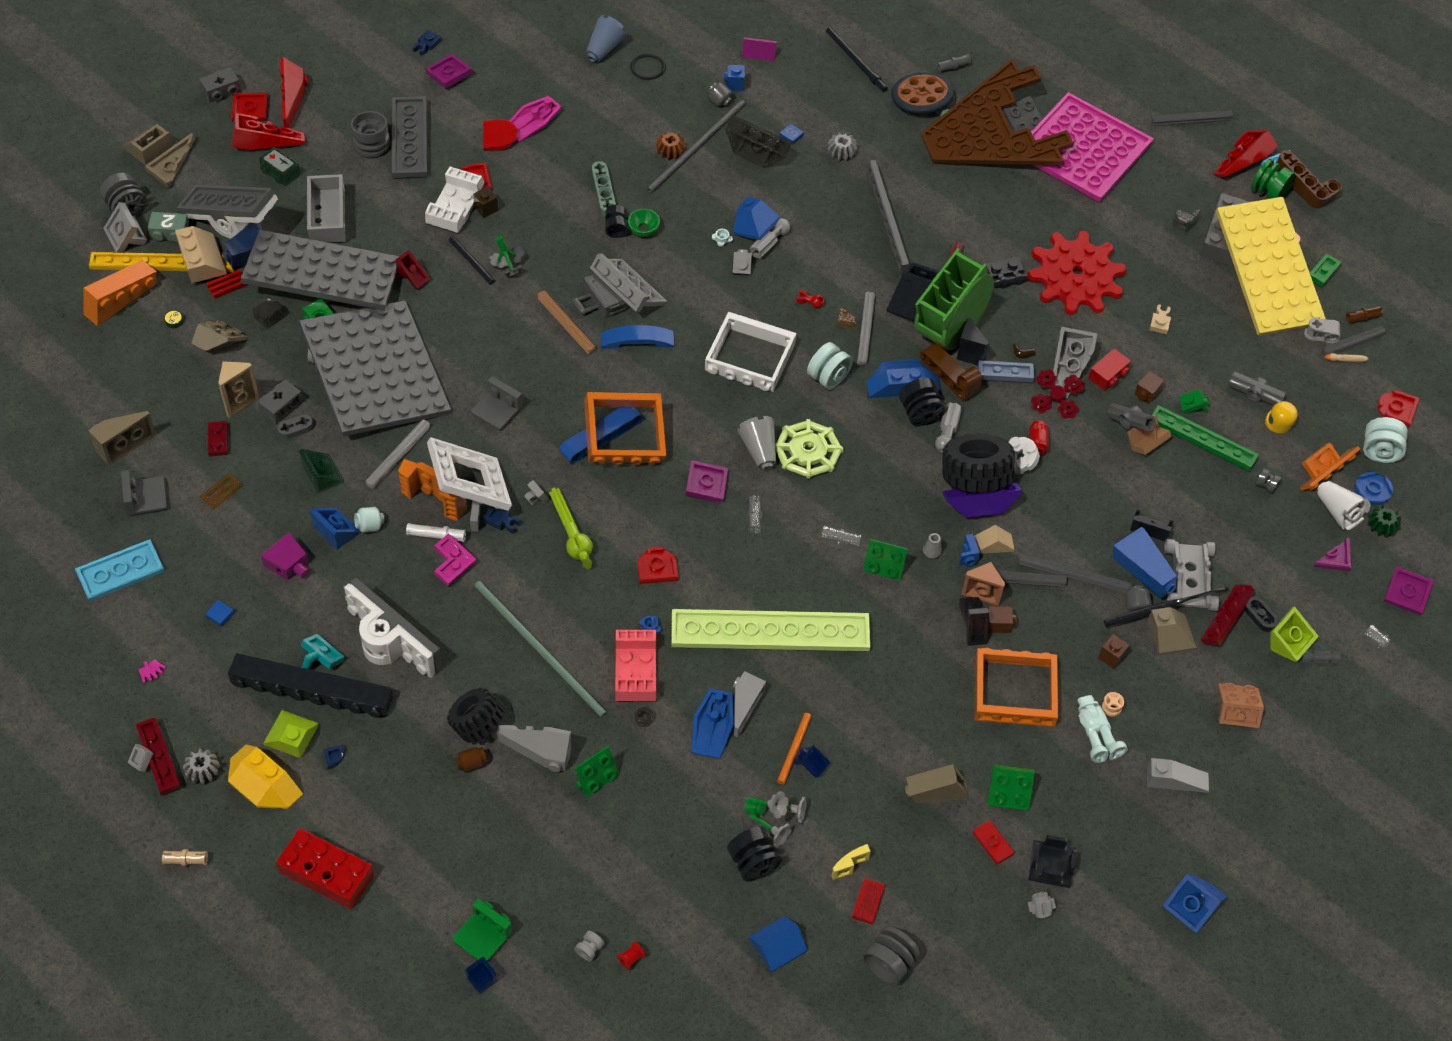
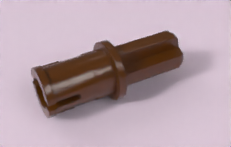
[1346,306,1383,324]

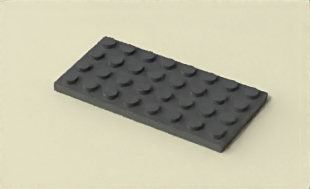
[241,230,399,310]

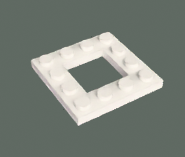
[427,437,512,511]

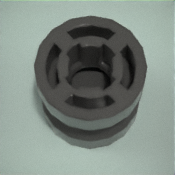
[1256,468,1282,493]

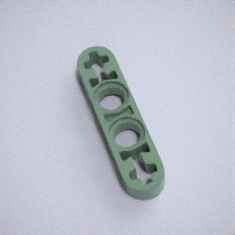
[592,161,616,216]

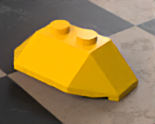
[228,745,303,809]

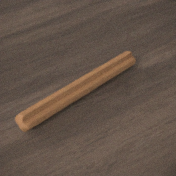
[538,291,595,354]

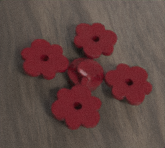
[1031,369,1084,419]

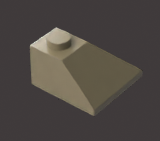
[1147,607,1197,655]

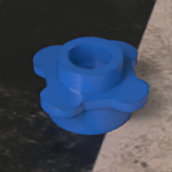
[639,616,661,634]

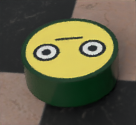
[164,310,183,328]

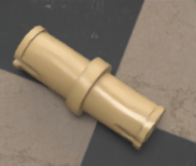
[162,849,208,866]

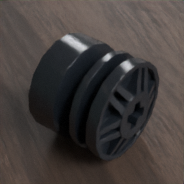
[899,378,946,427]
[727,826,782,882]

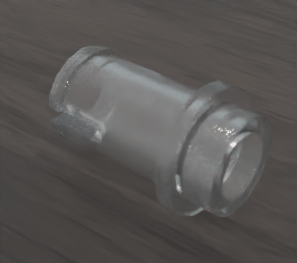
[1365,625,1391,649]

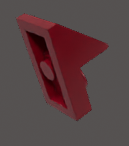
[395,249,430,289]

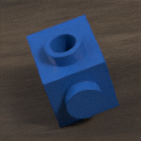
[724,65,745,91]

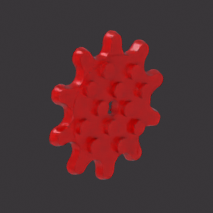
[1027,231,1126,315]

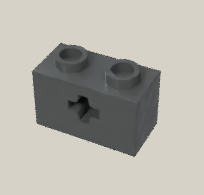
[199,67,241,103]
[258,380,303,424]

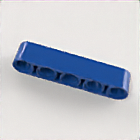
[559,407,643,464]

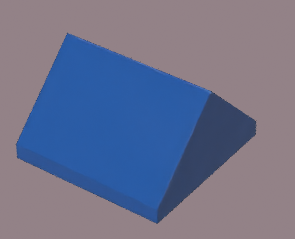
[310,508,361,550]
[748,916,808,973]

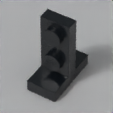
[959,597,989,646]

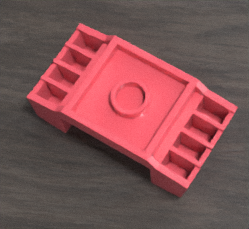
[615,630,656,701]

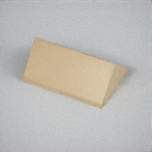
[218,362,260,418]

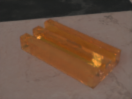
[200,473,243,510]

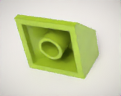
[263,710,319,759]

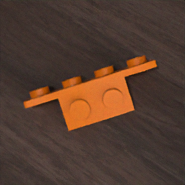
[1300,443,1360,491]

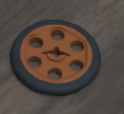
[891,72,954,114]

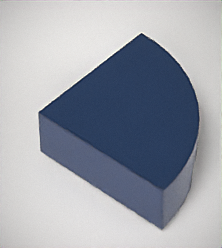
[323,744,345,770]

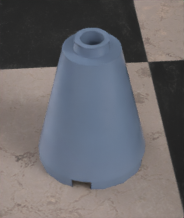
[586,15,627,62]

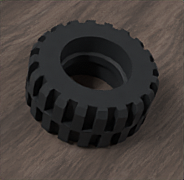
[942,433,1015,494]

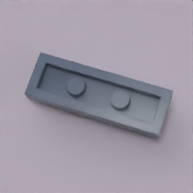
[978,361,1034,382]

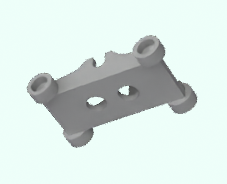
[1164,539,1219,611]

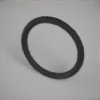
[630,53,666,80]

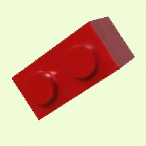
[1088,349,1131,391]

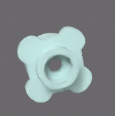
[712,229,733,247]

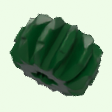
[1367,505,1401,538]

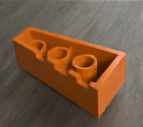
[83,260,157,326]

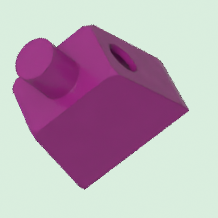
[261,533,310,580]

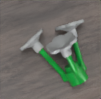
[744,792,807,848]

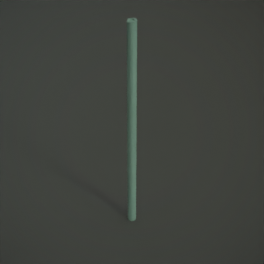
[475,581,607,718]

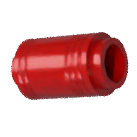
[1029,420,1049,455]

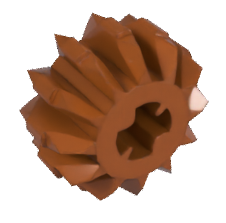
[656,131,685,160]

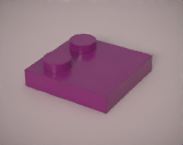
[425,54,473,89]
[685,460,728,503]
[1383,566,1434,616]

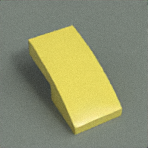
[831,844,870,880]

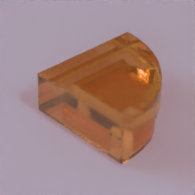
[838,308,856,328]

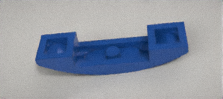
[601,325,674,349]

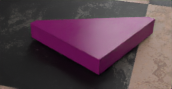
[1314,538,1351,571]

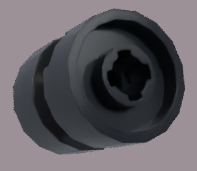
[605,205,628,238]

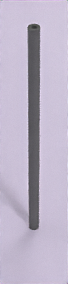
[647,99,745,193]

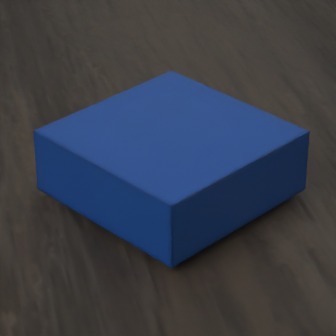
[205,600,234,627]

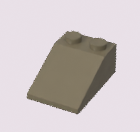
[88,411,156,465]

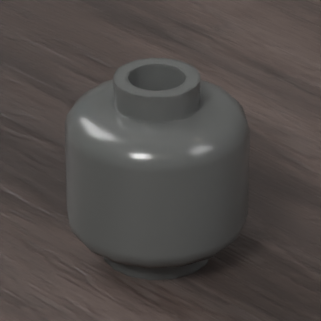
[707,82,732,107]
[1125,585,1152,612]

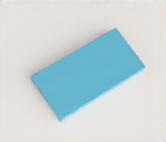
[75,539,165,602]

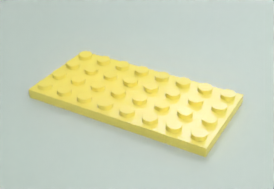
[1216,197,1325,336]

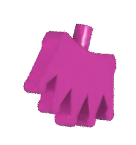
[139,660,166,683]

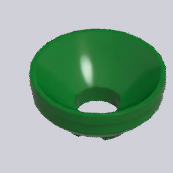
[628,209,660,237]

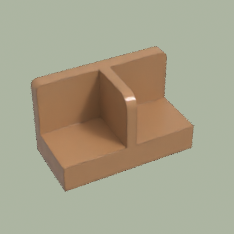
[1128,415,1171,455]

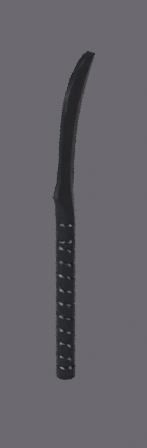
[1103,587,1229,627]

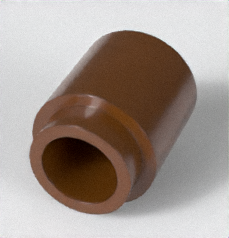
[455,747,487,772]

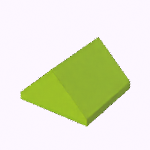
[1271,607,1319,662]

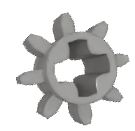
[1028,892,1056,918]

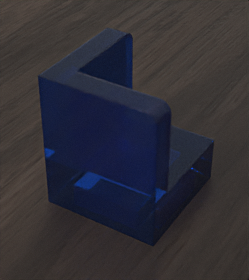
[465,957,497,995]

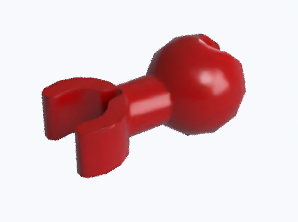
[796,290,824,308]

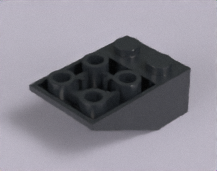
[886,262,940,321]

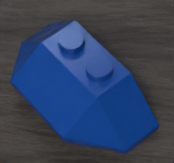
[866,359,942,398]

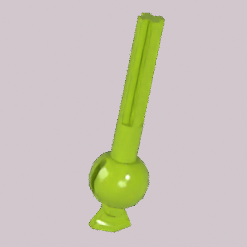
[549,488,593,570]

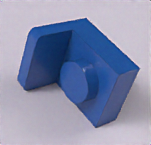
[958,534,980,566]

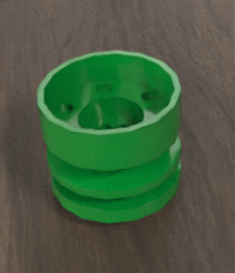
[1251,158,1296,199]

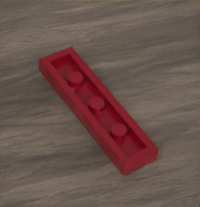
[1201,584,1255,646]
[135,717,181,796]

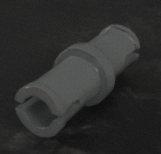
[937,54,971,73]

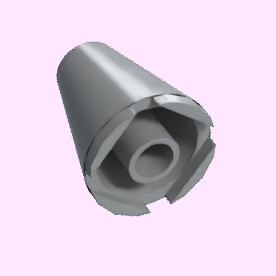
[737,416,776,471]

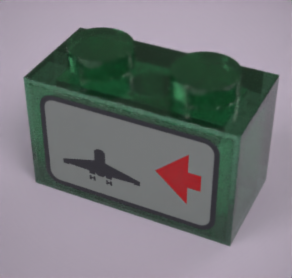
[259,147,300,187]

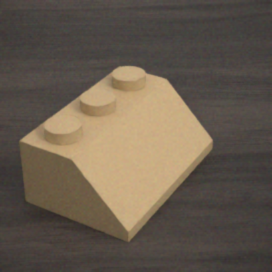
[175,226,227,283]

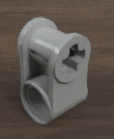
[1304,318,1341,343]

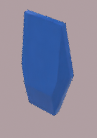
[691,689,734,759]

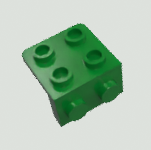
[453,899,512,964]

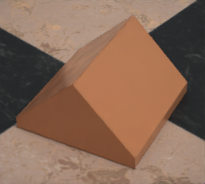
[961,562,1005,606]

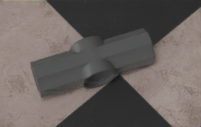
[1228,371,1286,405]
[1107,403,1156,431]

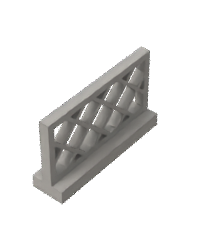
[590,254,667,312]

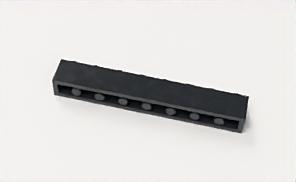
[228,653,393,718]

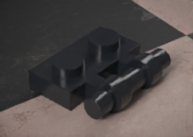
[985,257,1028,288]

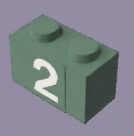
[148,212,190,242]

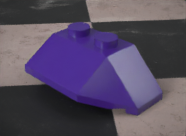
[943,483,1022,518]

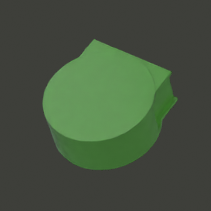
[915,248,994,350]

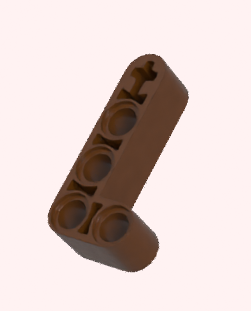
[1275,150,1342,209]
[919,343,982,401]

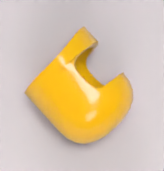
[1265,401,1298,434]

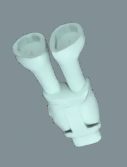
[1077,695,1128,763]

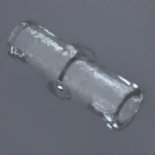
[747,496,763,533]
[821,525,861,547]

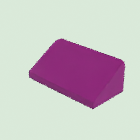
[742,37,777,61]

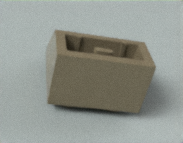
[123,124,172,165]

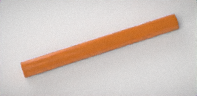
[777,713,812,785]

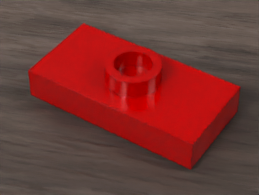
[972,820,1014,865]

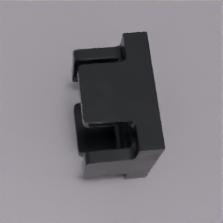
[1028,835,1077,888]

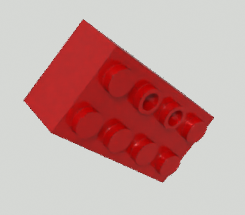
[276,828,374,910]

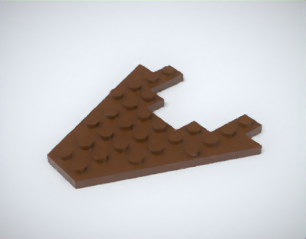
[921,59,1074,165]

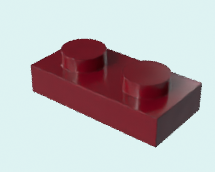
[208,421,228,457]

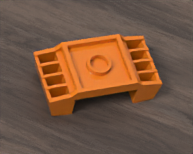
[398,459,468,521]

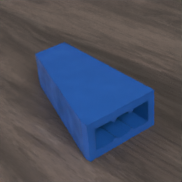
[1113,527,1177,598]

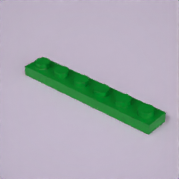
[1152,405,1259,471]

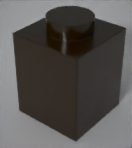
[473,187,498,218]

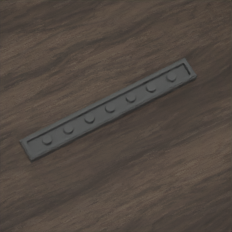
[868,160,909,276]

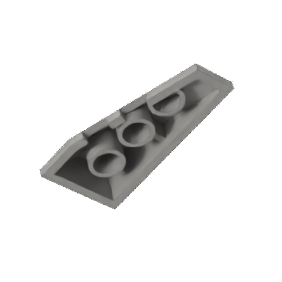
[1049,327,1097,399]
[491,725,572,772]

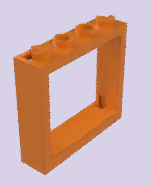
[584,392,666,465]
[974,648,1058,727]

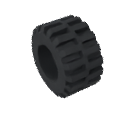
[447,687,504,743]

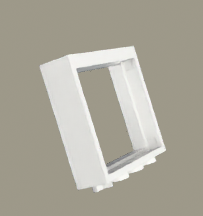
[705,312,796,392]

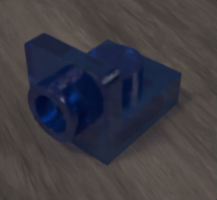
[794,745,831,778]

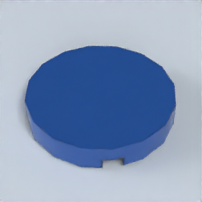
[1354,472,1393,506]

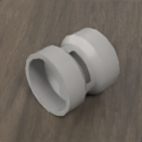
[574,931,604,962]

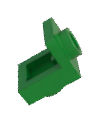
[1179,389,1210,414]

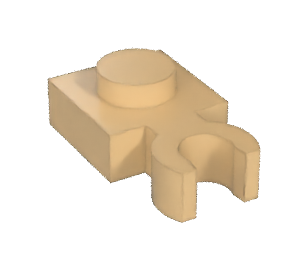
[1149,305,1171,334]

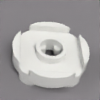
[1008,437,1040,474]

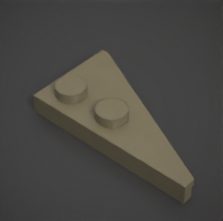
[145,133,195,188]

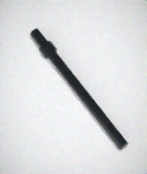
[826,27,888,92]

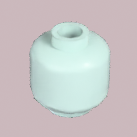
[354,507,384,533]

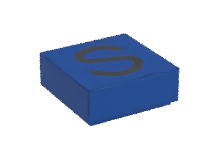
[780,124,804,145]

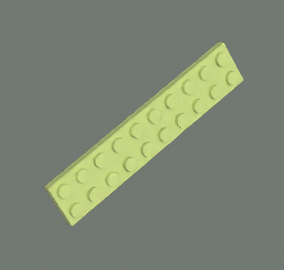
[671,609,870,651]

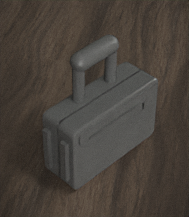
[573,273,629,317]

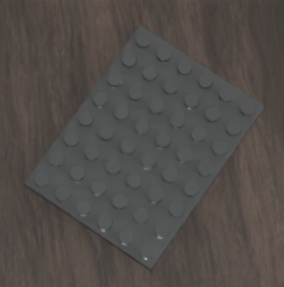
[299,301,451,437]

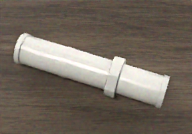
[406,523,466,542]

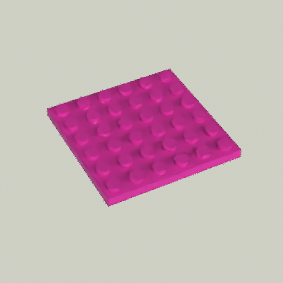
[1031,92,1154,203]

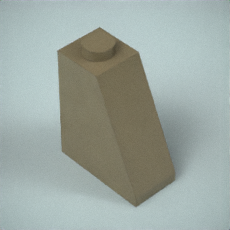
[905,764,969,803]

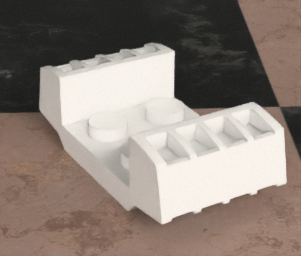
[425,167,484,233]

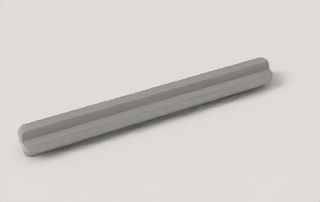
[857,291,875,365]
[366,420,430,489]

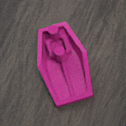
[509,96,562,142]

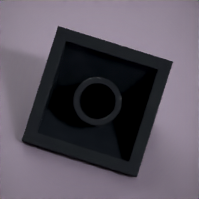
[956,317,989,366]

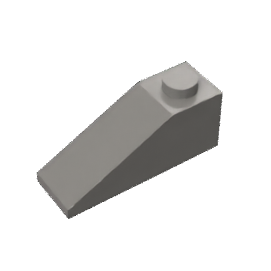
[733,671,766,738]
[1147,758,1209,793]

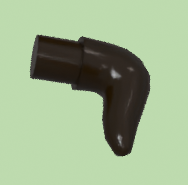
[1013,343,1035,358]

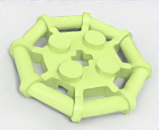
[775,419,843,479]

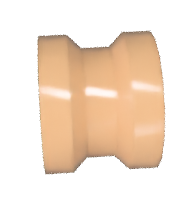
[1102,692,1124,717]

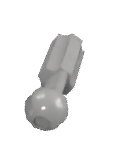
[749,218,790,259]
[935,402,962,453]

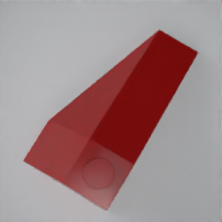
[1214,130,1278,177]

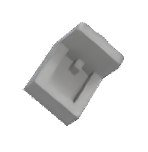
[733,249,752,275]

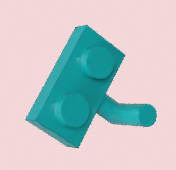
[301,634,345,669]

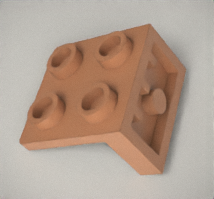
[1218,683,1264,728]

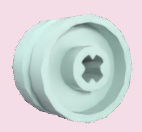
[807,342,853,390]
[1363,417,1408,463]

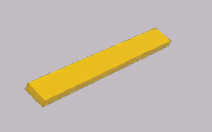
[89,252,235,272]

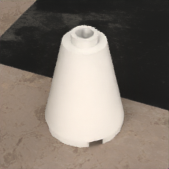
[1317,481,1370,530]

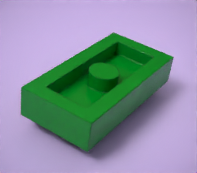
[1310,253,1342,287]

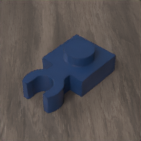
[413,30,441,56]
[483,506,520,533]

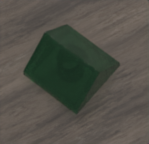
[299,449,345,494]

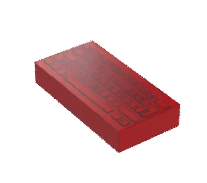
[852,878,885,925]

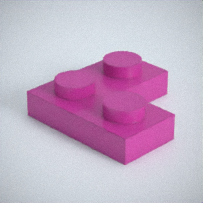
[434,533,476,586]

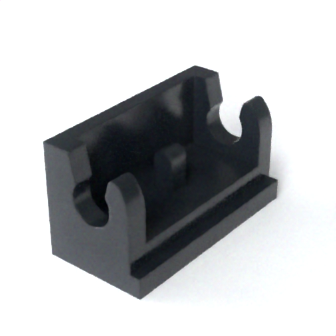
[1130,509,1174,541]

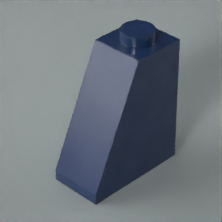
[223,223,263,268]

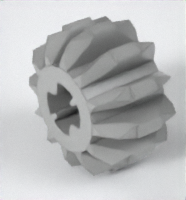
[828,133,857,161]
[183,748,220,785]

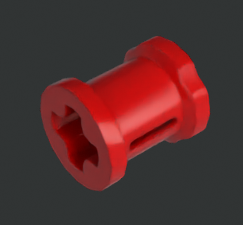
[617,941,646,970]

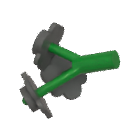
[489,236,525,276]

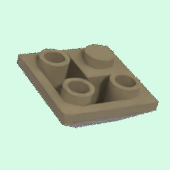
[191,320,247,351]

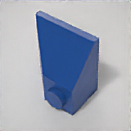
[733,197,780,240]
[1163,873,1227,934]

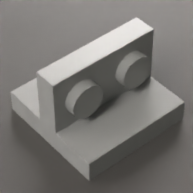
[103,202,147,253]

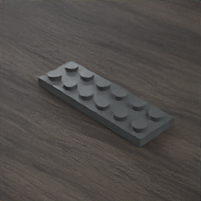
[392,96,427,178]

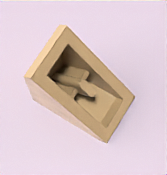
[974,525,1014,554]

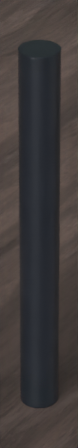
[448,236,495,285]

